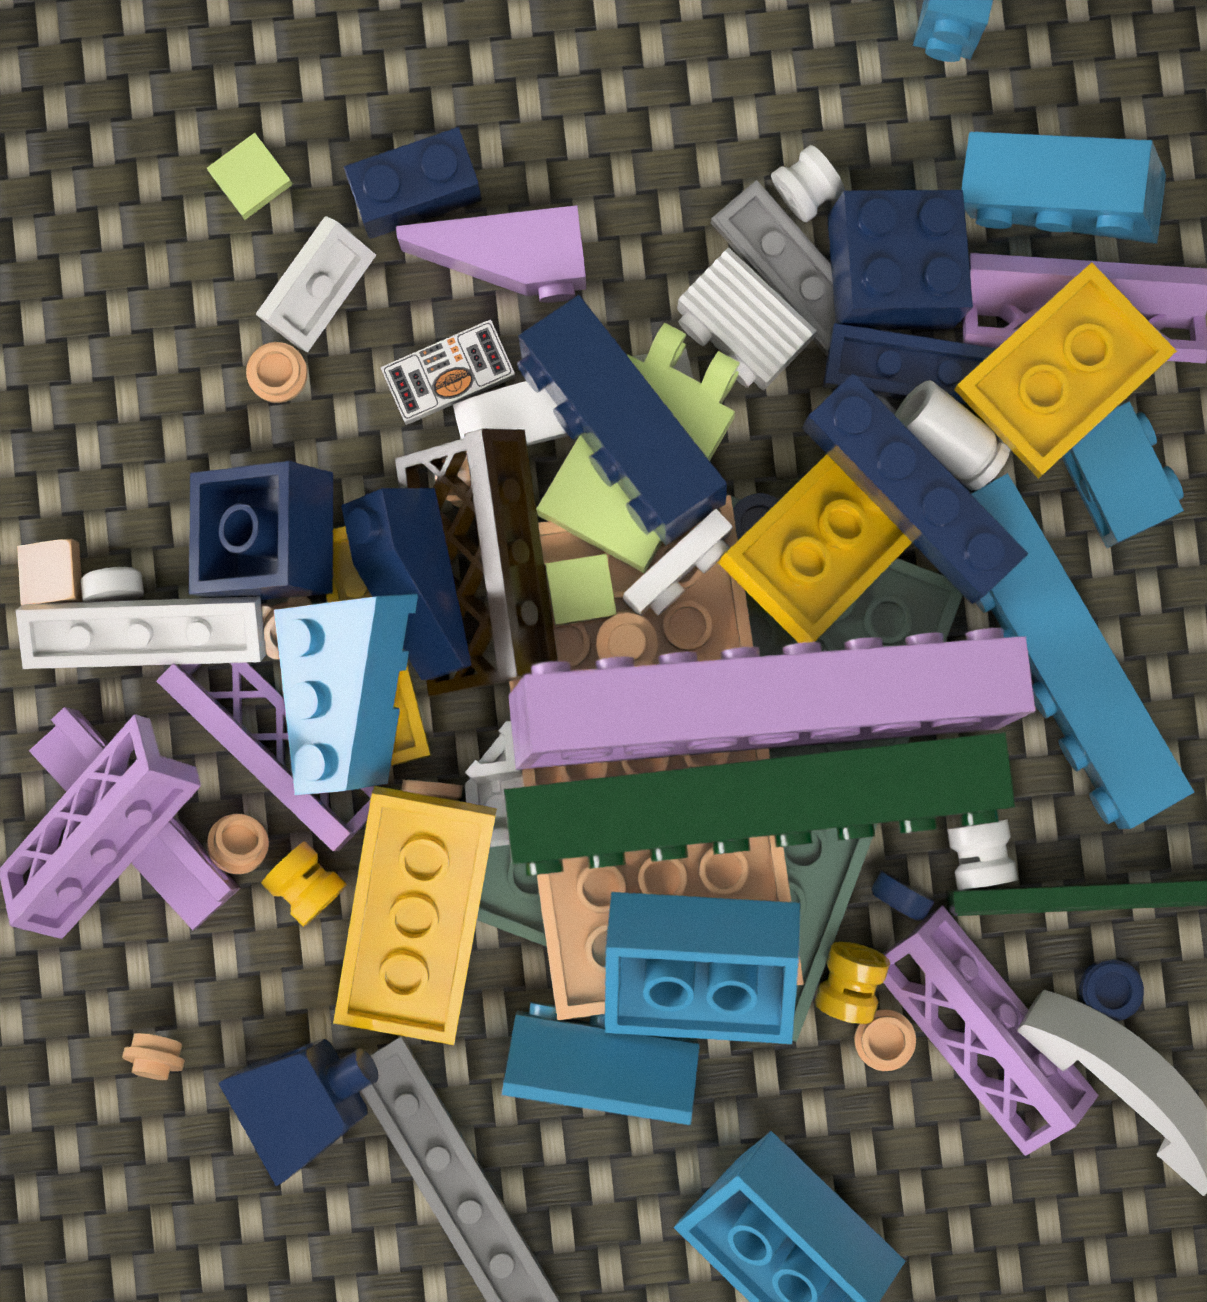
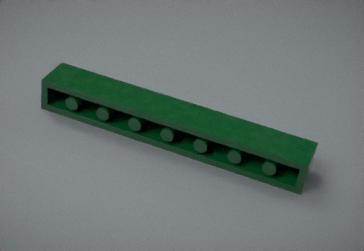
[503,732,1015,876]

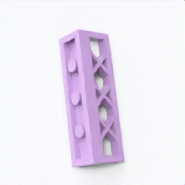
[962,253,1207,363]
[156,662,374,851]
[29,707,240,930]
[0,714,201,939]
[883,905,1099,1156]

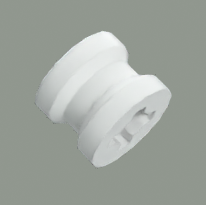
[771,145,845,223]

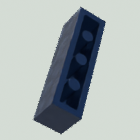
[517,295,727,546]
[802,373,1028,605]

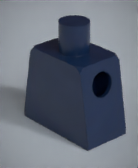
[218,1039,379,1186]

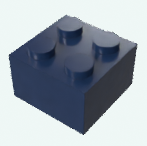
[827,190,973,330]
[189,461,333,600]

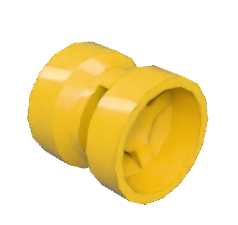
[261,841,348,927]
[815,942,890,1024]

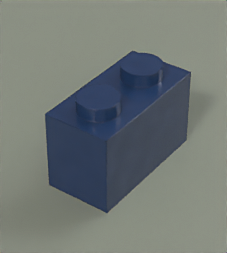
[343,127,482,239]

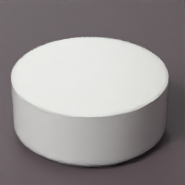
[80,567,144,602]

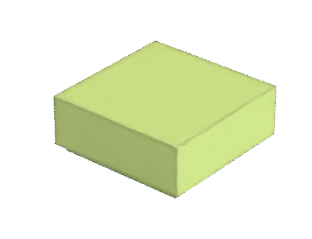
[207,133,293,220]
[545,554,617,626]

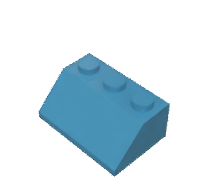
[605,892,800,1044]
[502,1002,700,1125]
[673,1131,905,1302]

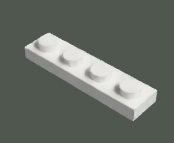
[16,596,266,669]

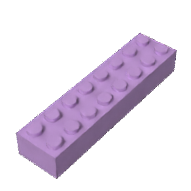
[508,628,1035,770]

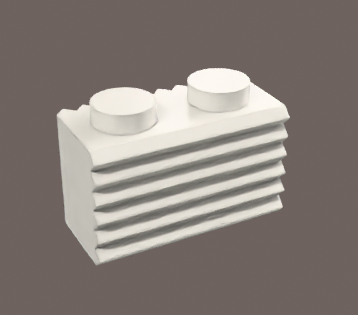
[677,248,817,391]

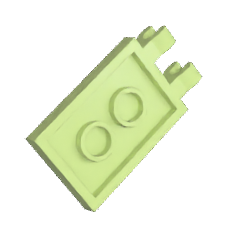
[536,323,740,573]

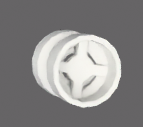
[947,819,1018,890]

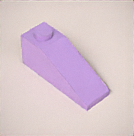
[396,205,586,303]

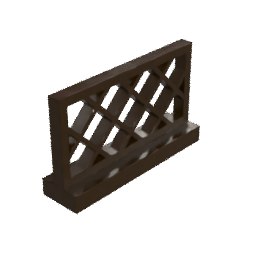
[395,428,558,696]

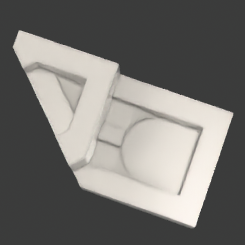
[465,721,524,847]

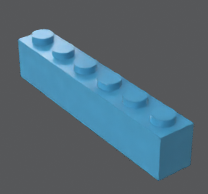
[971,473,1194,829]

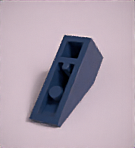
[341,488,472,680]

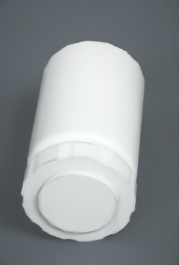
[895,380,1011,491]

